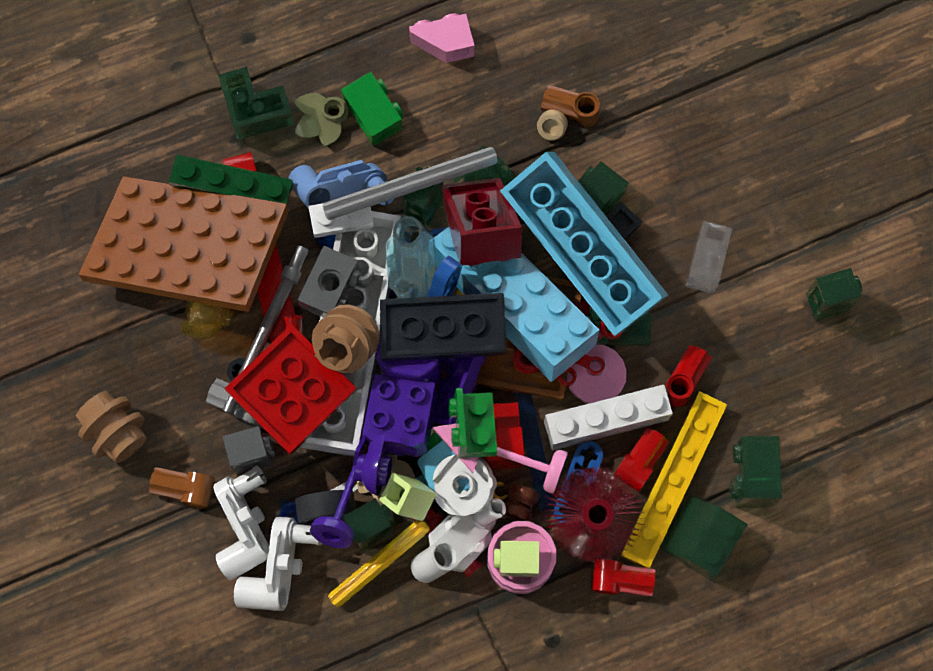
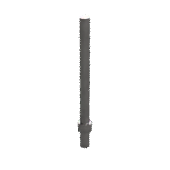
[222,245,309,415]

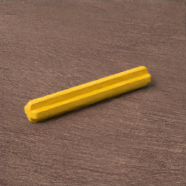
[328,520,430,607]

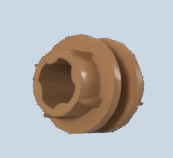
[312,305,380,373]
[75,391,147,463]

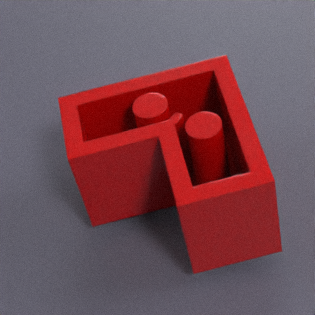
[480,402,524,470]

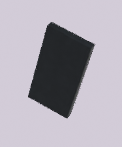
[380,293,507,362]

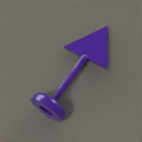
[310,435,367,548]

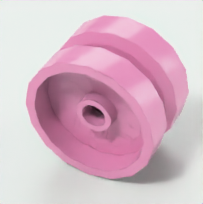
[487,521,556,594]

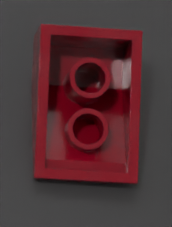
[441,178,522,266]

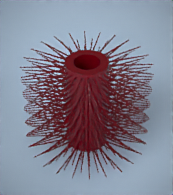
[543,467,645,562]

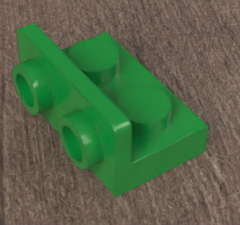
[449,388,497,458]

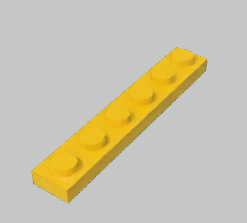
[621,391,727,569]

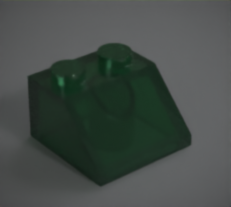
[659,496,748,581]

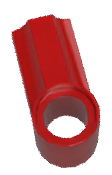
[665,345,712,407]
[613,427,669,493]
[591,559,655,597]

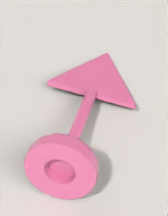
[433,424,568,494]

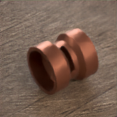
[504,483,541,522]

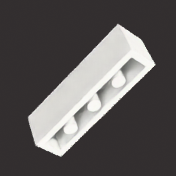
[544,385,673,451]

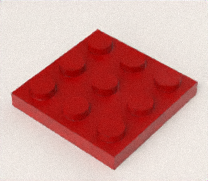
[224,324,357,456]

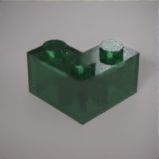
[218,67,294,140]
[577,161,629,216]
[729,436,782,507]

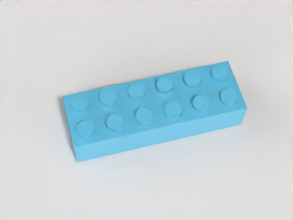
[500,152,668,336]
[429,227,599,382]

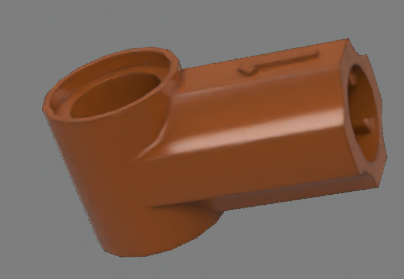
[541,85,600,128]
[149,467,215,509]

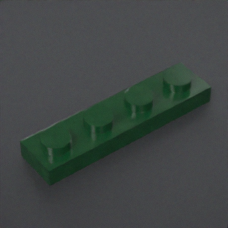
[169,154,293,206]

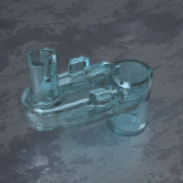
[386,216,436,298]

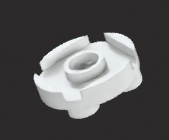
[432,455,497,516]

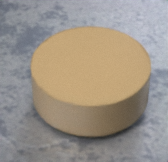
[537,109,568,141]

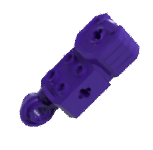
[355,341,445,496]

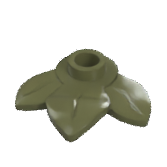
[295,93,349,146]

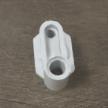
[213,466,269,581]
[411,498,506,583]
[234,517,322,611]

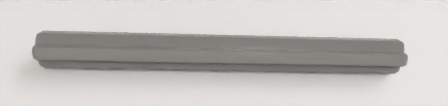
[323,147,497,220]

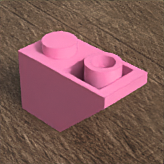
[409,13,474,63]

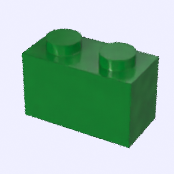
[341,72,404,146]

